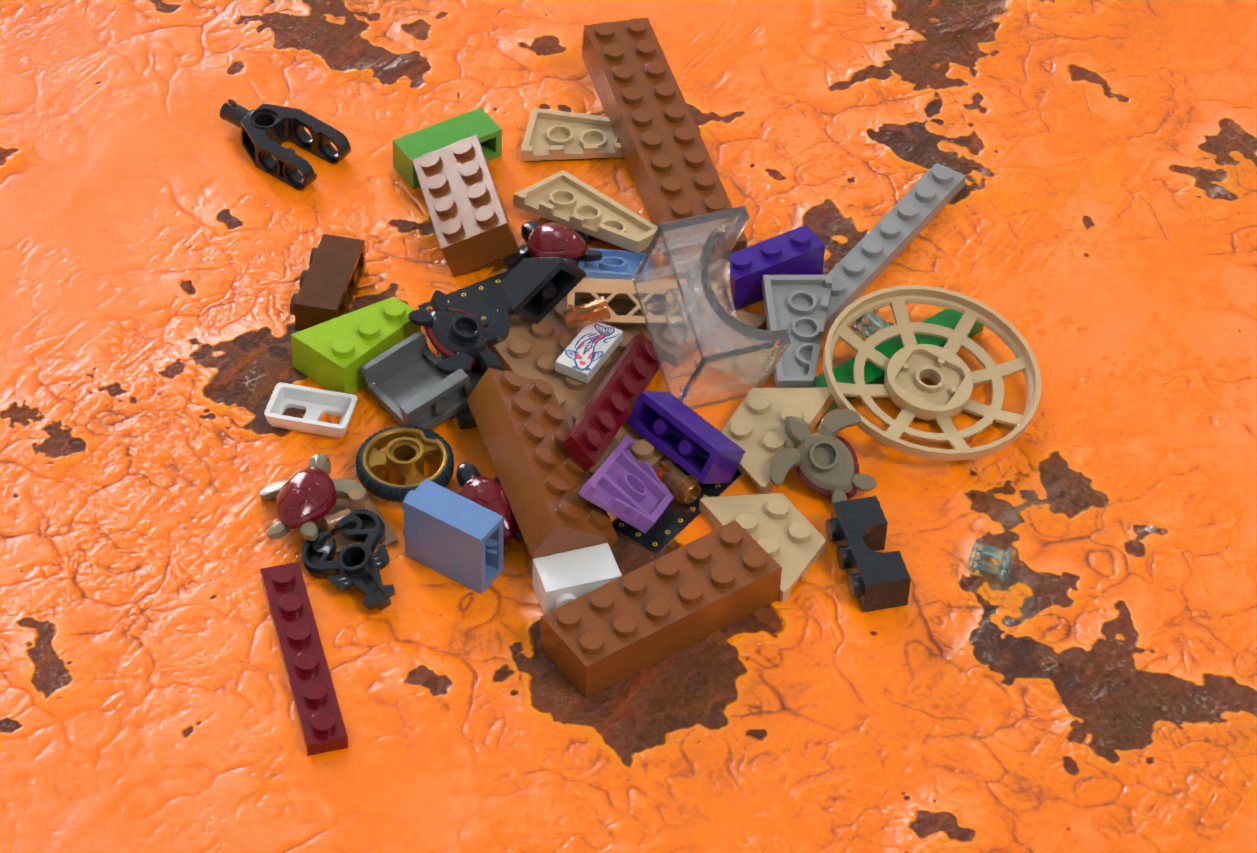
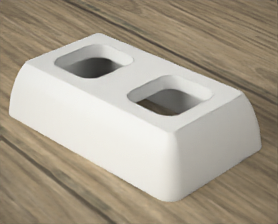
[264,382,357,438]

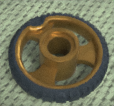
[356,425,454,503]

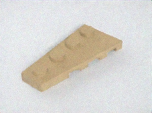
[521,107,624,161]
[513,170,662,253]

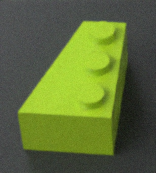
[291,297,421,395]

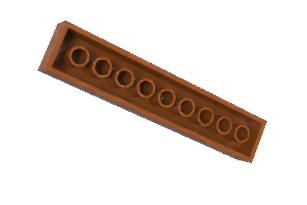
[581,17,747,281]

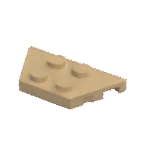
[721,387,834,494]
[699,493,826,603]

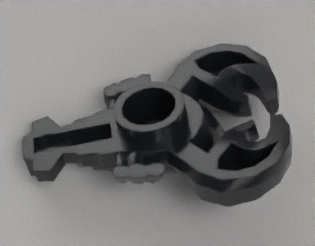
[301,509,396,611]

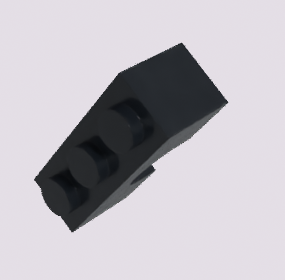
[825,496,911,613]

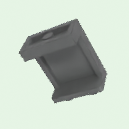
[360,331,473,431]

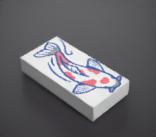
[555,318,623,384]

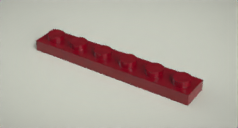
[561,332,665,472]
[260,562,348,756]

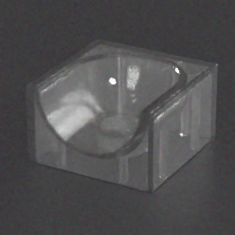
[632,205,791,410]

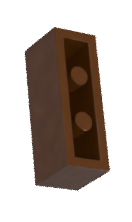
[290,234,366,331]

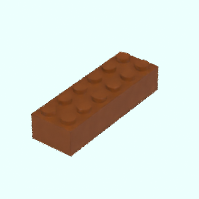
[466,367,618,558]
[540,520,782,699]

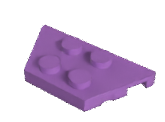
[578,435,674,533]

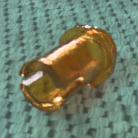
[562,296,611,333]
[655,460,701,504]

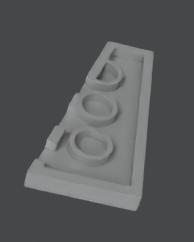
[762,275,834,388]

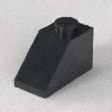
[500,257,586,324]

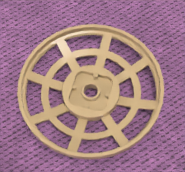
[823,285,1042,461]

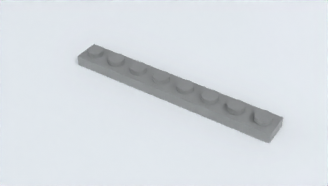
[823,163,966,334]

